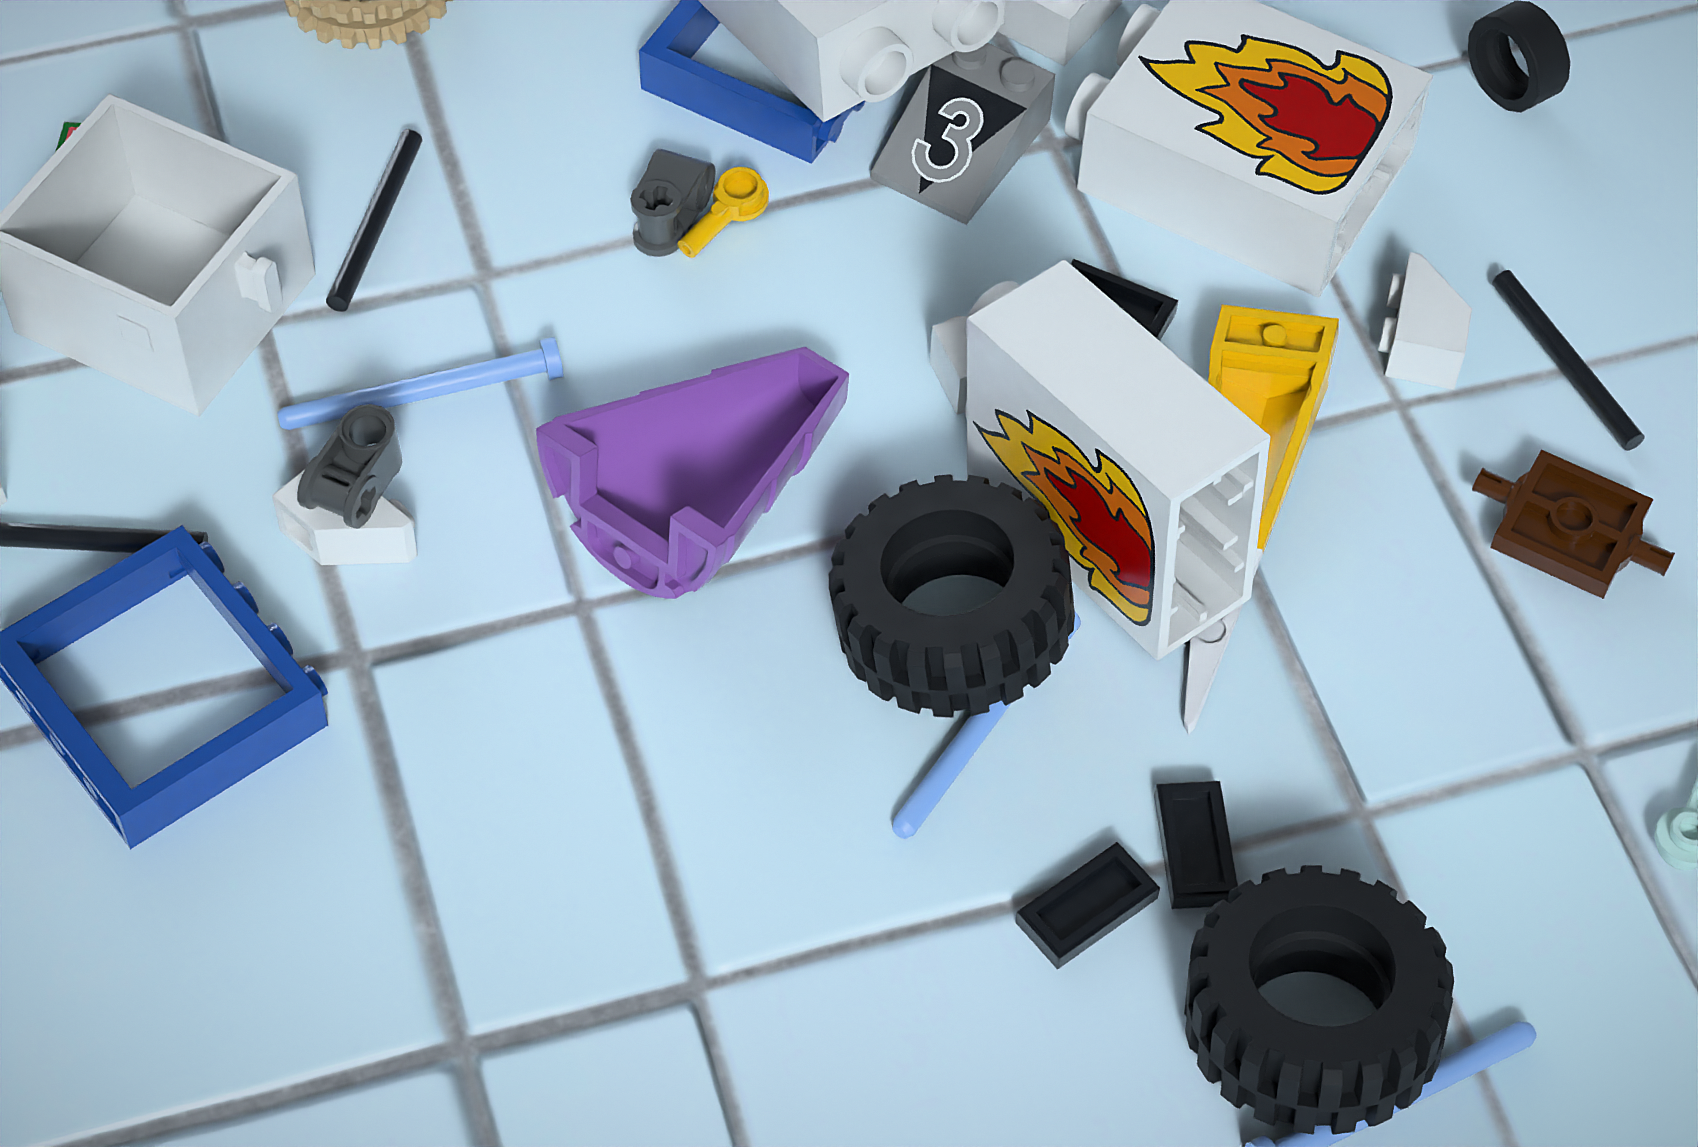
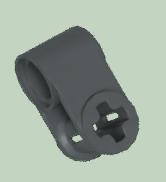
[630,148,716,257]
[297,404,402,529]

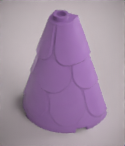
[536,347,849,599]

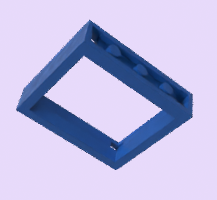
[639,0,866,164]
[0,525,328,850]

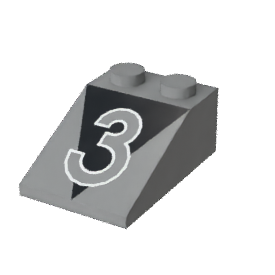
[871,43,1055,225]

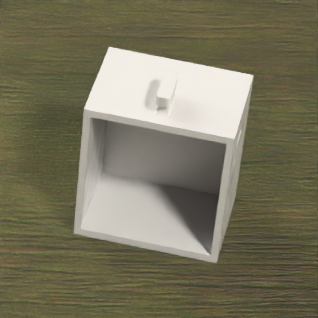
[0,93,316,417]

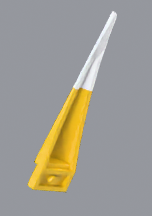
[1184,304,1339,735]

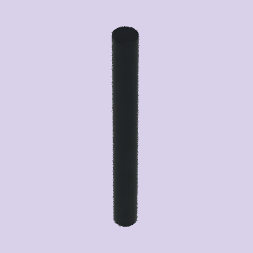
[326,129,423,312]
[1492,270,1645,451]
[0,522,208,553]

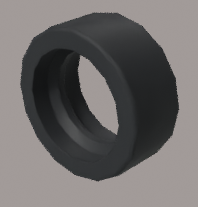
[1468,0,1571,113]

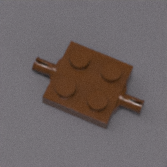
[1472,449,1675,599]

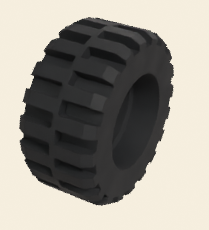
[828,474,1075,718]
[1184,865,1455,1135]

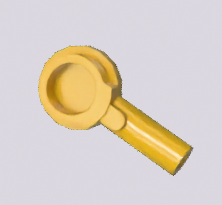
[677,167,769,258]

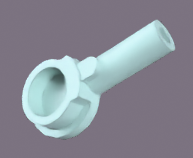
[1654,776,1698,870]

